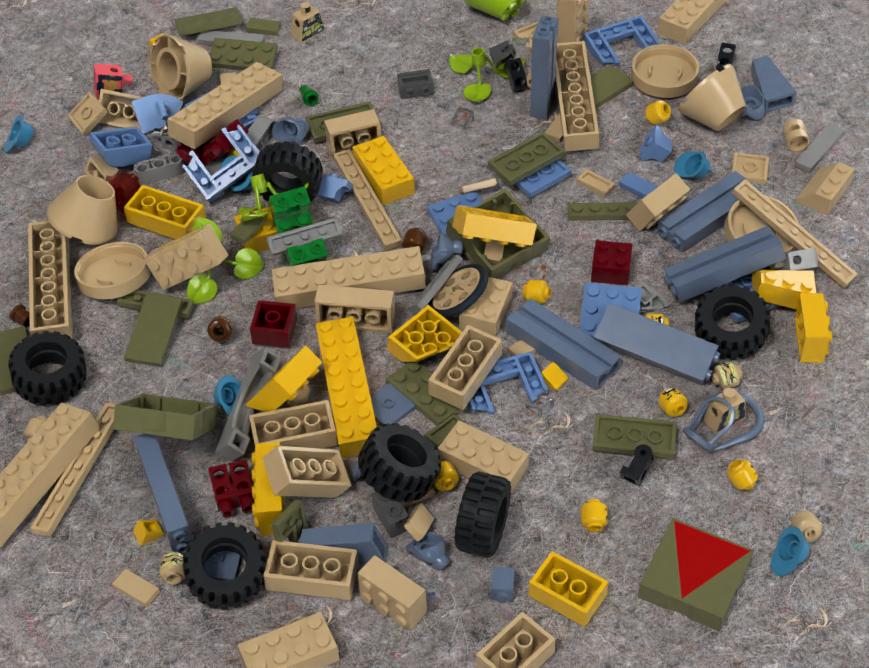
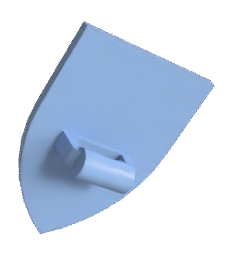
[131,94,183,134]

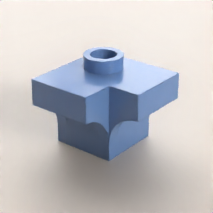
[639,125,672,162]
[318,174,353,203]

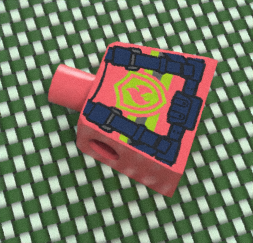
[93,64,132,99]

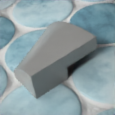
[636,281,670,313]

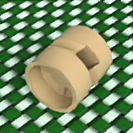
[782,119,810,152]

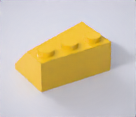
[751,270,816,309]
[387,305,462,362]
[246,345,322,412]

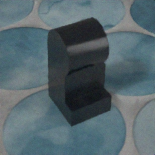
[716,42,736,72]
[504,58,527,92]
[619,444,654,487]

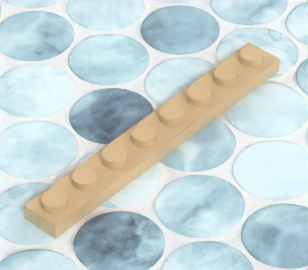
[333,149,402,250]
[732,179,858,288]
[30,403,116,537]

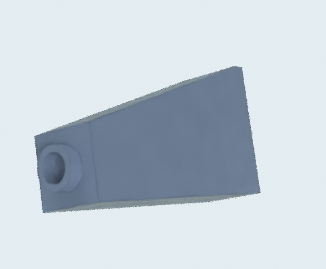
[751,55,797,113]
[298,523,388,564]

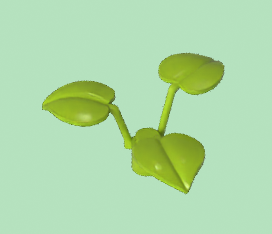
[449,47,525,101]
[238,173,309,221]
[187,217,264,304]

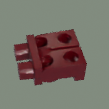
[200,119,249,164]
[208,459,254,518]

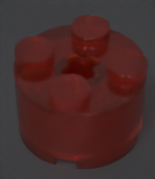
[107,171,141,212]

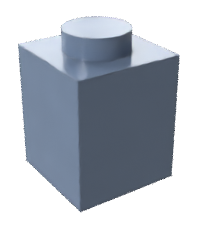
[491,566,515,602]

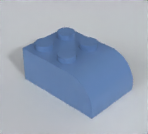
[89,127,152,167]

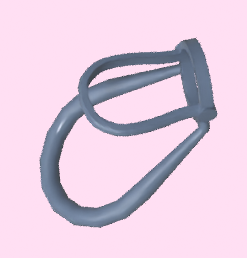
[683,392,764,452]

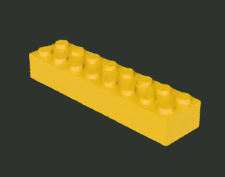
[315,316,377,458]

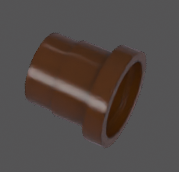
[9,304,30,327]

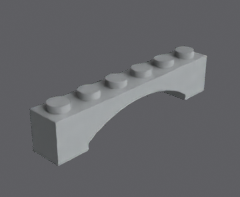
[215,347,281,461]

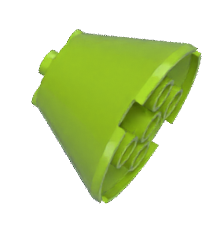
[464,0,527,21]

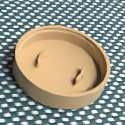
[631,44,699,98]
[724,196,799,252]
[74,242,151,299]

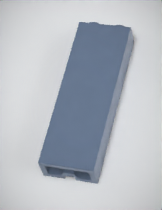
[530,15,558,120]
[657,171,761,253]
[663,226,786,302]
[505,298,621,390]
[594,303,721,385]
[134,434,192,554]

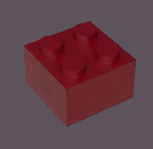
[591,240,632,286]
[250,300,297,348]

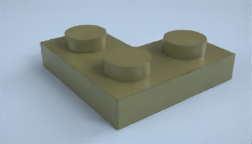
[271,499,307,543]

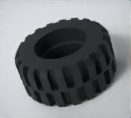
[252,141,323,202]
[694,284,770,360]
[8,331,87,406]
[358,423,441,502]
[454,471,511,558]
[183,522,266,610]

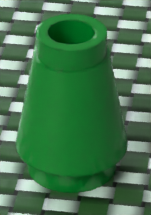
[299,85,319,106]

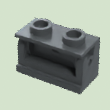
[489,40,516,68]
[397,69,434,99]
[372,492,409,538]

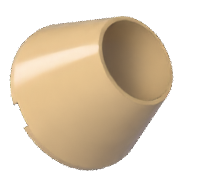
[149,35,212,100]
[678,64,746,131]
[47,175,118,245]

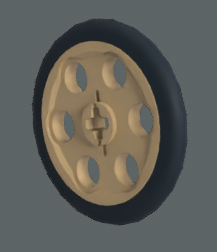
[428,264,489,319]

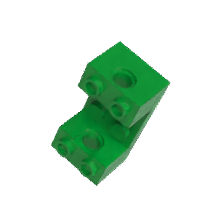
[268,186,328,266]

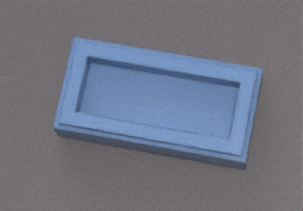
[619,172,658,198]

